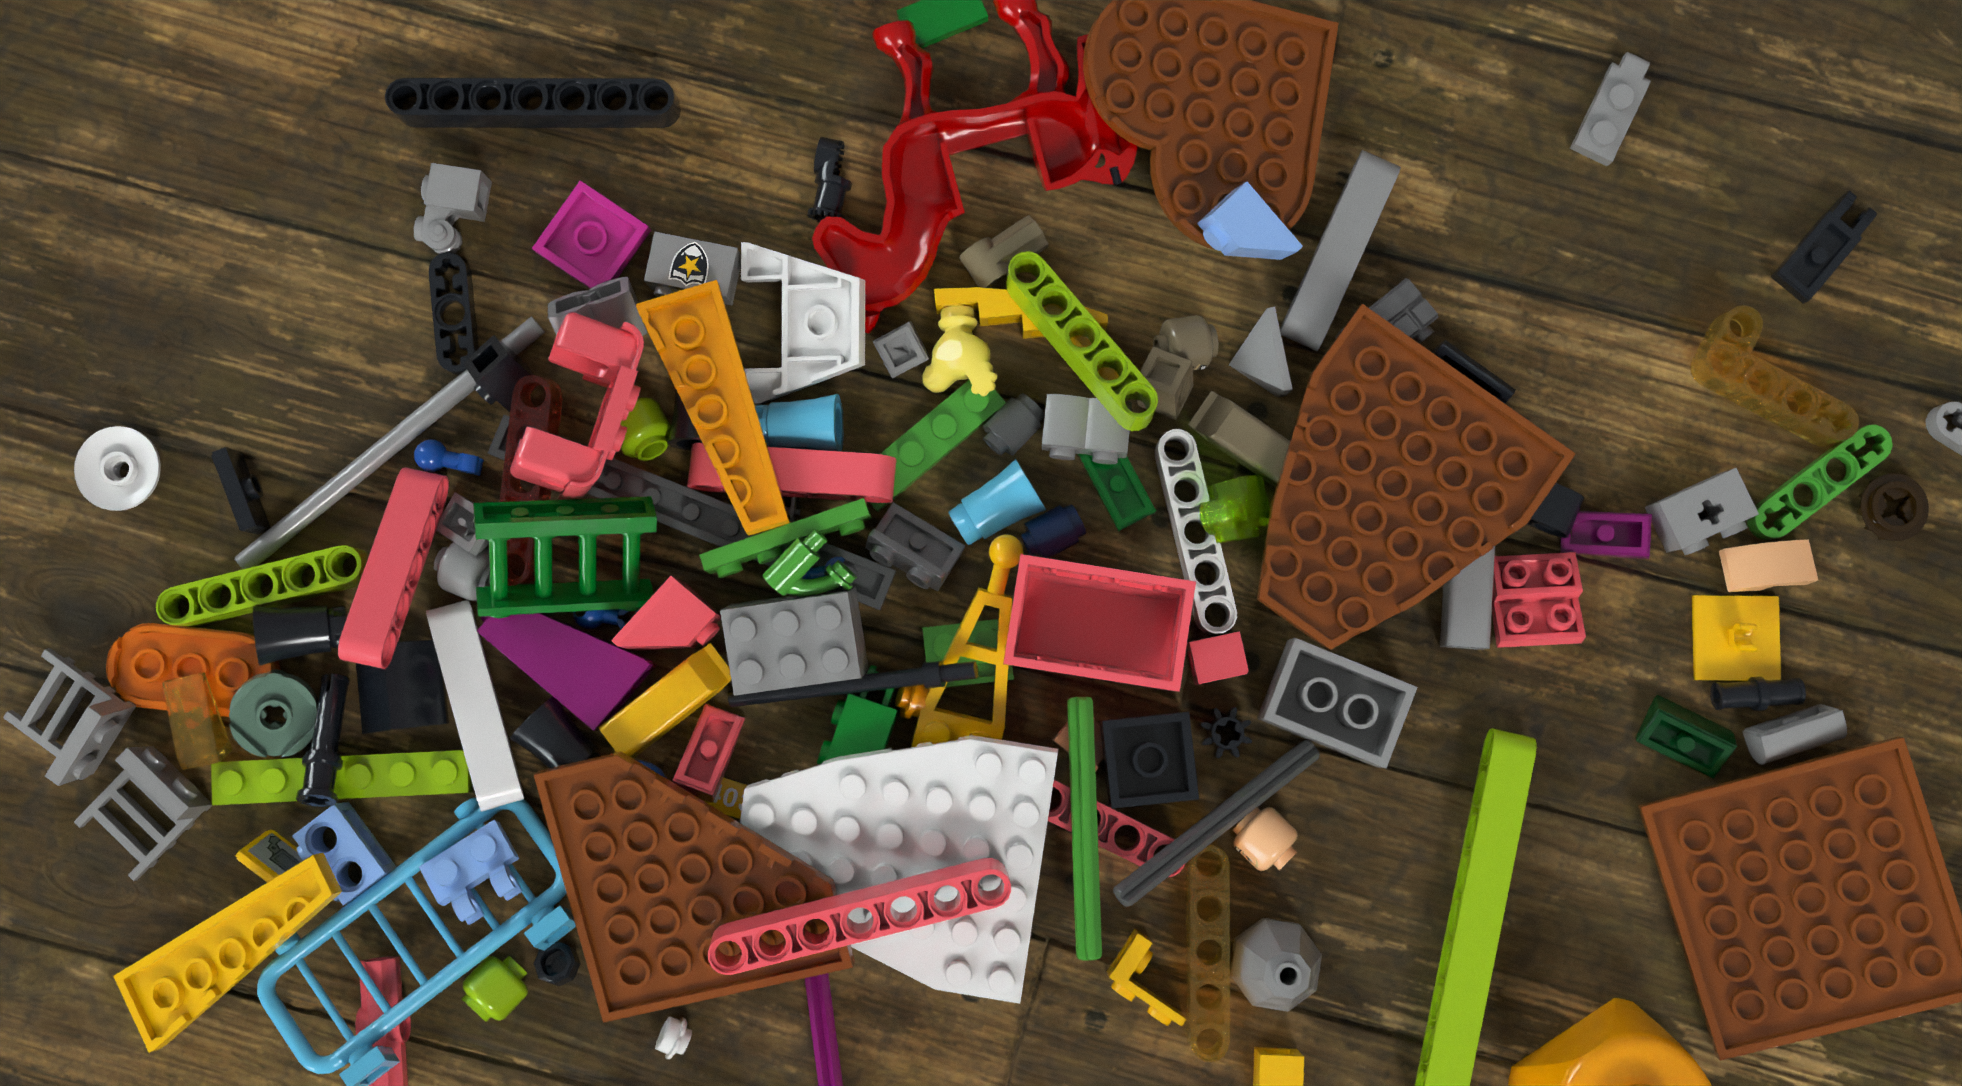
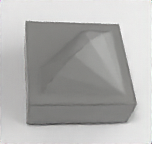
[873,321,930,378]

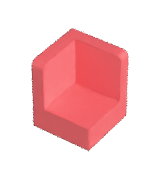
[1186,631,1249,685]

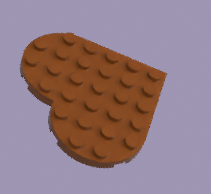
[1083,0,1339,251]

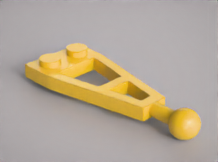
[911,534,1023,747]

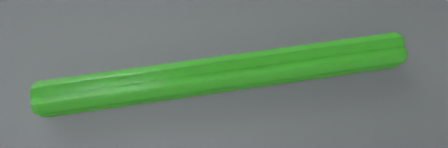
[1067,697,1102,961]

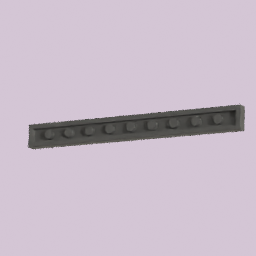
[488,415,896,611]

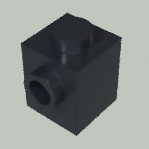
[463,335,541,412]

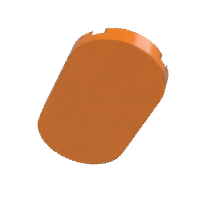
[106,623,280,717]

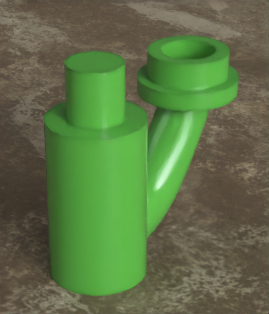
[762,529,857,597]

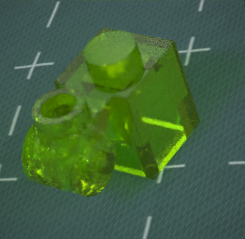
[1199,475,1270,544]

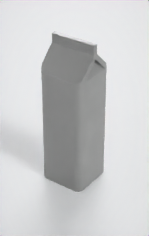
[1440,546,1495,650]

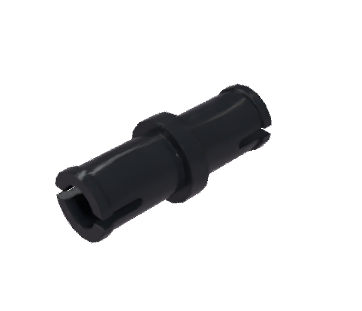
[1710,677,1806,711]

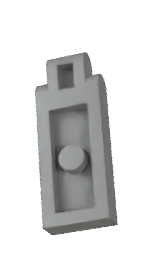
[1570,52,1651,166]

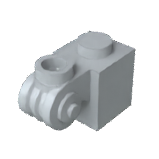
[414,163,492,254]

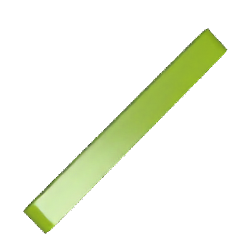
[1415,728,1537,1086]

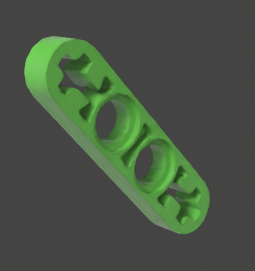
[1747,425,1893,540]

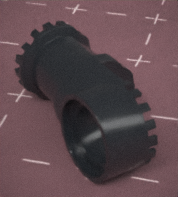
[807,137,852,222]

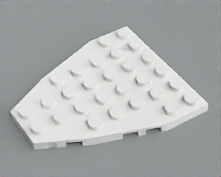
[740,735,1058,1004]

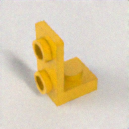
[1106,929,1187,1026]

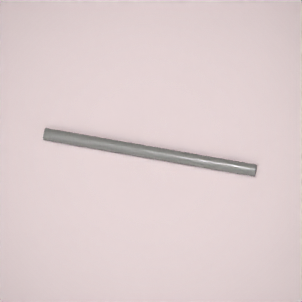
[235,316,545,569]

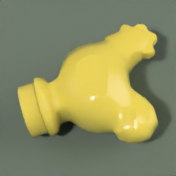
[922,305,998,397]

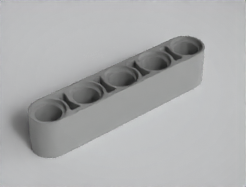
[1280,150,1401,351]

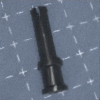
[296,674,350,807]

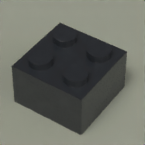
[1099,712,1199,809]

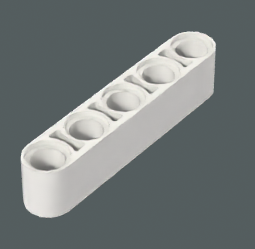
[1155,429,1237,635]
[426,600,524,812]

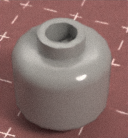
[434,542,490,601]

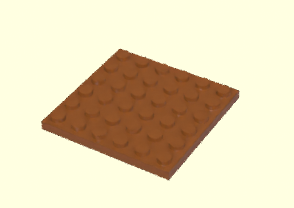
[1638,736,1962,1061]

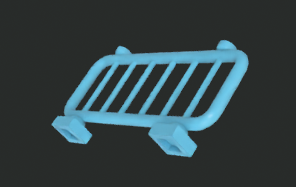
[257,798,576,1086]

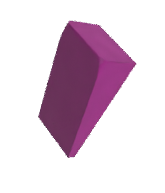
[1561,511,1652,559]

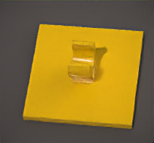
[1692,595,1781,681]

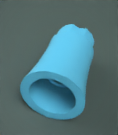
[755,394,844,451]
[948,459,1046,545]

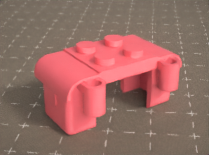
[510,312,644,500]

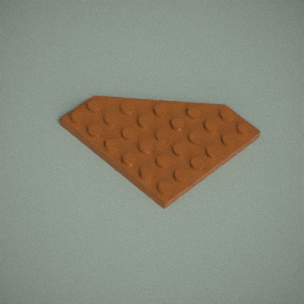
[534,751,855,1023]

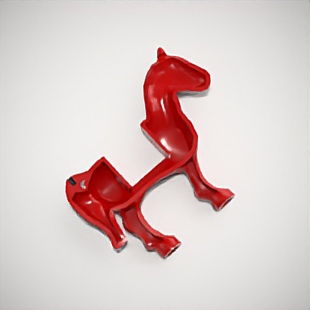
[812,0,1137,333]

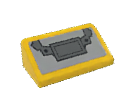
[235,829,303,882]

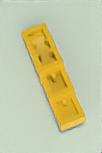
[934,287,1108,339]

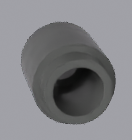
[983,393,1045,456]

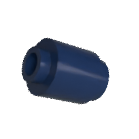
[1020,504,1087,558]

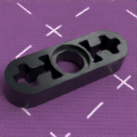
[429,252,479,375]

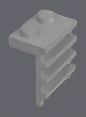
[3,648,136,786]
[74,746,212,881]

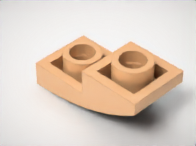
[1719,539,1818,592]

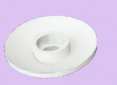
[74,426,161,511]

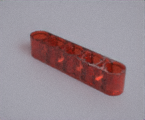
[499,375,562,586]

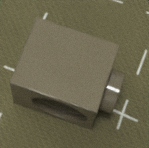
[1137,347,1194,420]

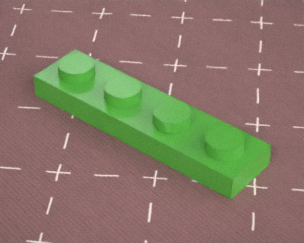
[870,380,1006,512]
[699,498,872,578]

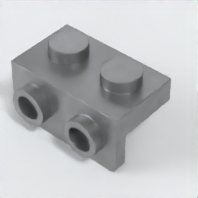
[865,502,965,592]

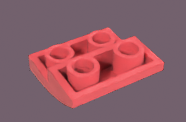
[1492,552,1586,648]

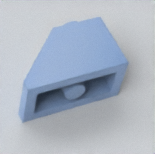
[1197,182,1303,260]

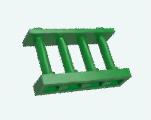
[473,496,657,618]

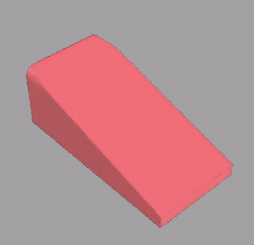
[672,703,745,803]

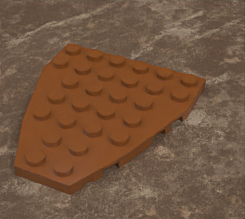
[1257,304,1576,650]

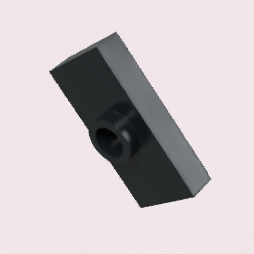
[211,447,271,535]

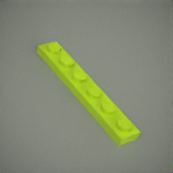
[211,750,473,805]

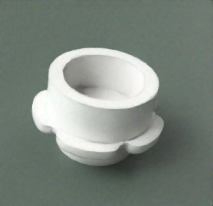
[655,1016,692,1059]

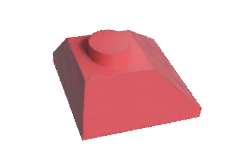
[611,575,721,651]

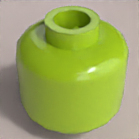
[620,397,671,461]
[461,956,528,1022]

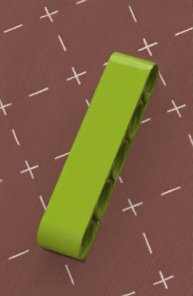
[1006,251,1158,431]
[156,545,369,627]

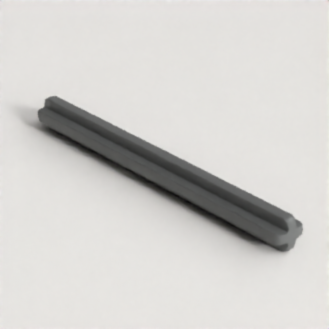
[1113,740,1320,907]

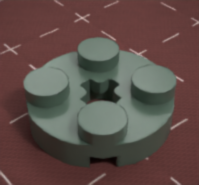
[229,669,318,757]

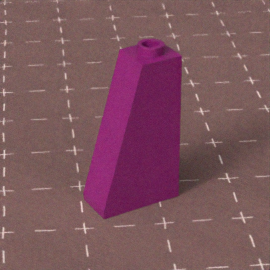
[477,613,657,731]

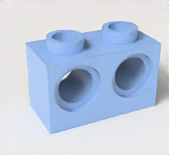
[292,802,396,905]

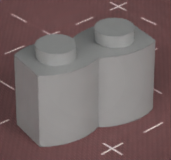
[548,277,648,336]
[1042,394,1132,464]

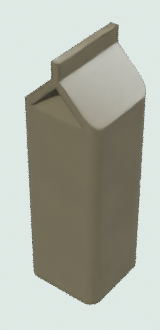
[1188,390,1290,488]

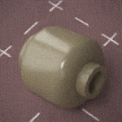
[1153,315,1219,370]

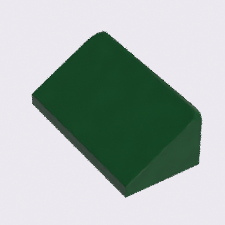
[1635,695,1737,779]

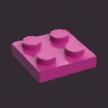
[532,181,651,289]

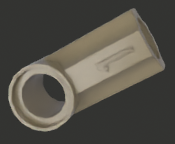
[959,215,1049,289]

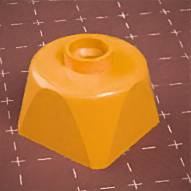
[1508,998,1712,1086]

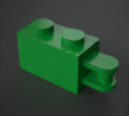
[817,665,899,765]

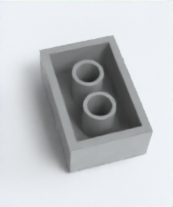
[720,586,869,696]
[1257,638,1418,769]

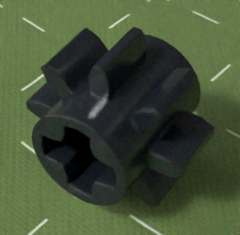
[1199,707,1252,758]

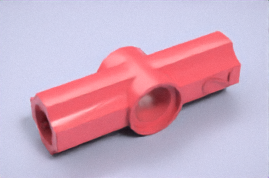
[355,956,411,1086]

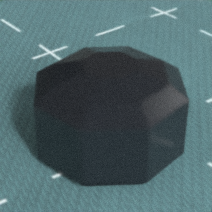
[533,941,581,986]

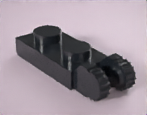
[1771,191,1877,304]

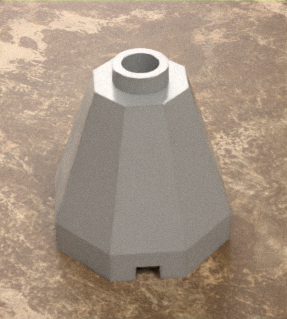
[1229,918,1322,1012]

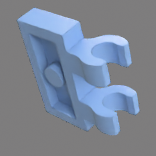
[419,819,523,925]

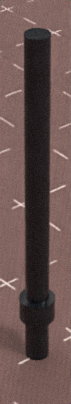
[728,661,978,707]

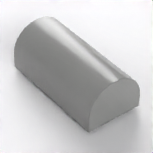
[1742,704,1847,765]

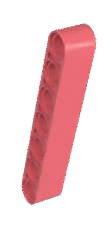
[708,858,1011,975]

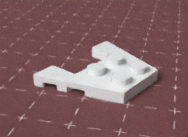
[741,242,865,405]

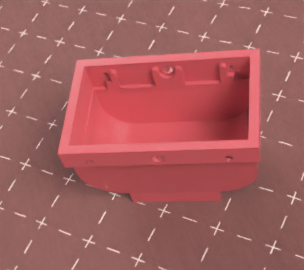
[1003,554,1196,692]

